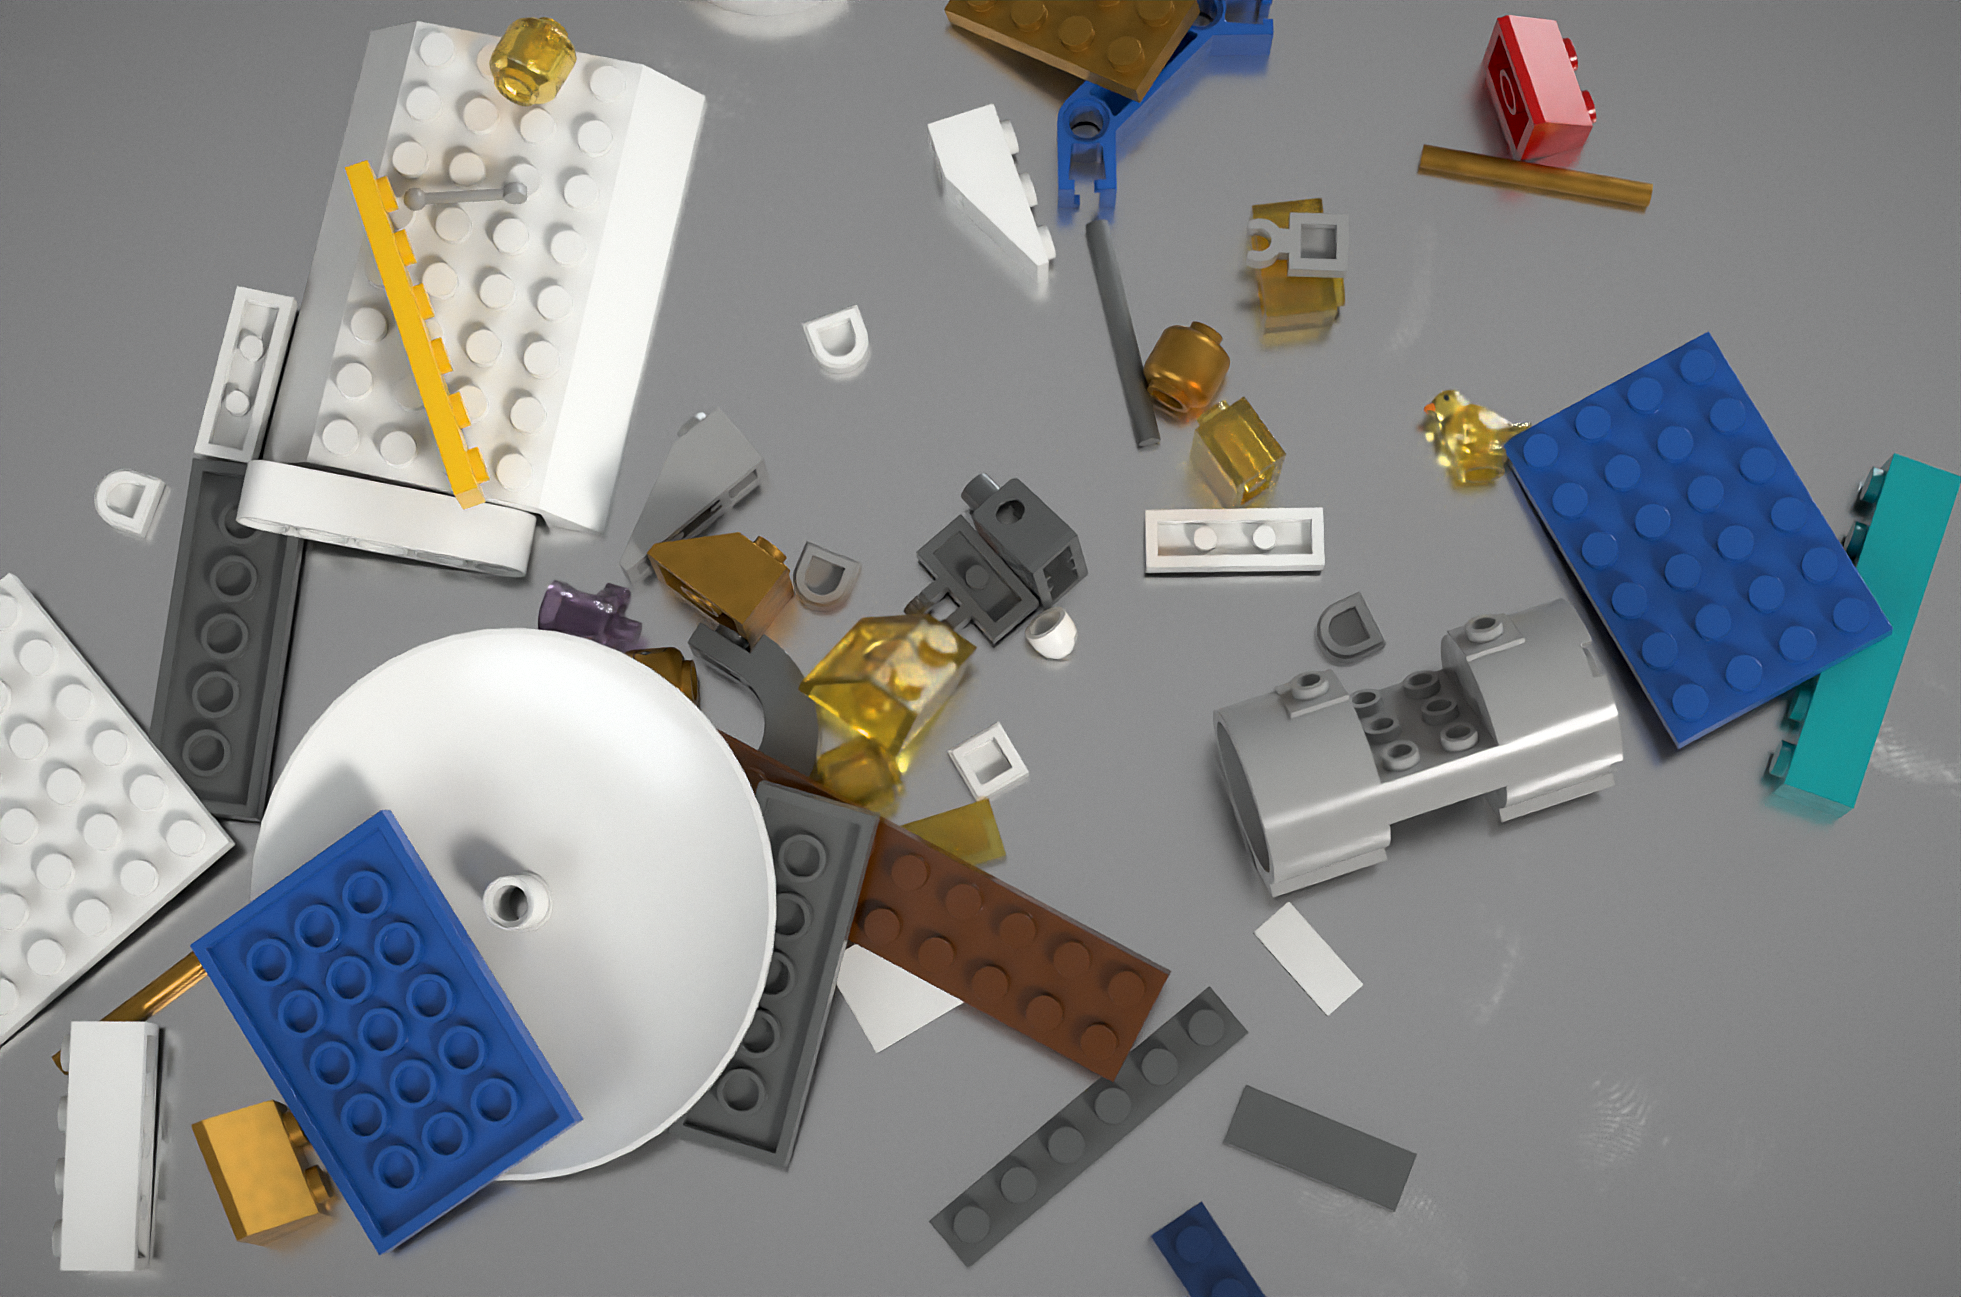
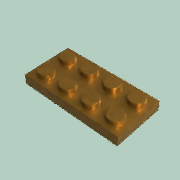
[944,0,1200,103]

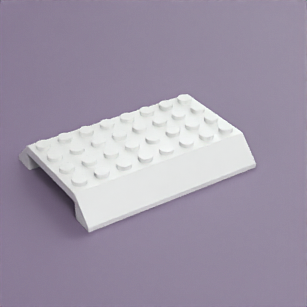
[262,21,706,536]

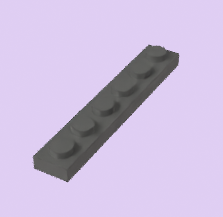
[929,986,1249,1270]

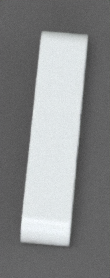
[236,460,536,578]

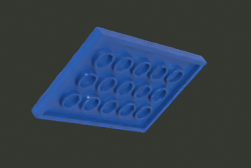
[1500,331,1893,749]
[190,810,584,1256]

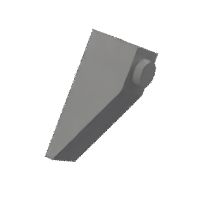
[619,406,768,585]

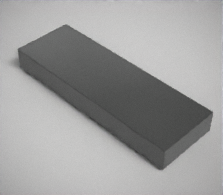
[1223,1085,1417,1212]

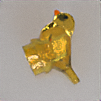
[1424,390,1532,483]

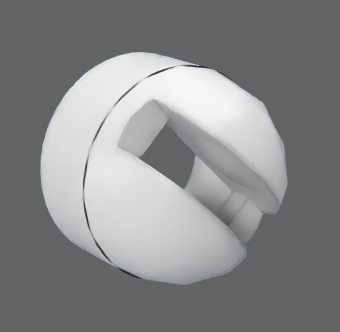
[1025,607,1078,659]

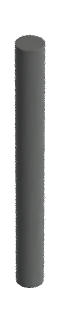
[1085,219,1161,446]

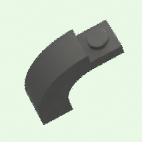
[687,622,822,780]

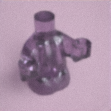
[538,580,642,645]

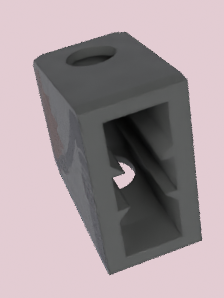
[961,473,1088,611]

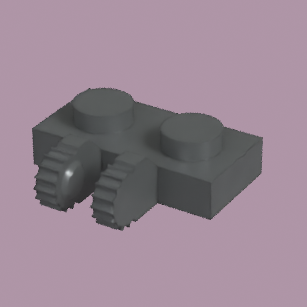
[903,514,1039,648]

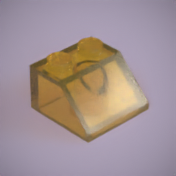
[798,613,977,758]

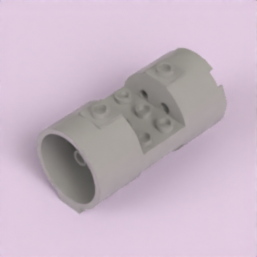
[1213,598,1623,897]

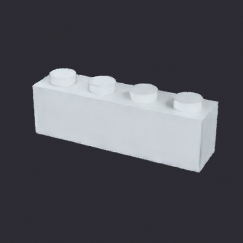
[52,1021,159,1271]

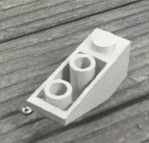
[927,103,1056,283]

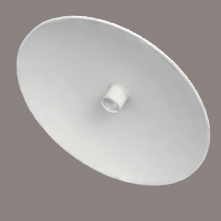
[250,628,776,1180]

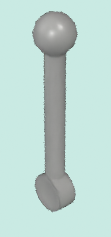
[404,182,527,211]

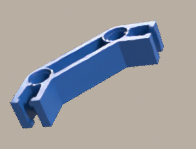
[1057,0,1274,208]

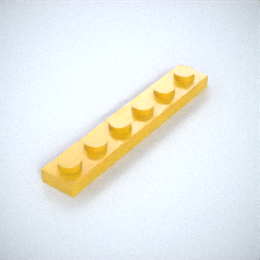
[345,160,490,510]

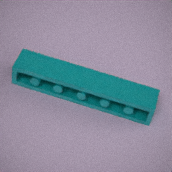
[1769,453,1961,818]

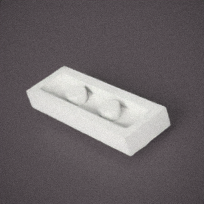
[194,286,298,464]
[1144,507,1325,573]

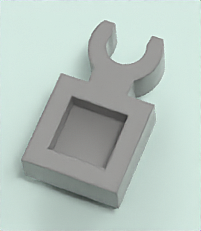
[1246,212,1349,278]

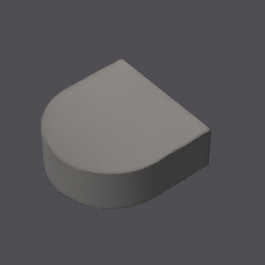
[793,541,862,612]
[1315,591,1386,663]

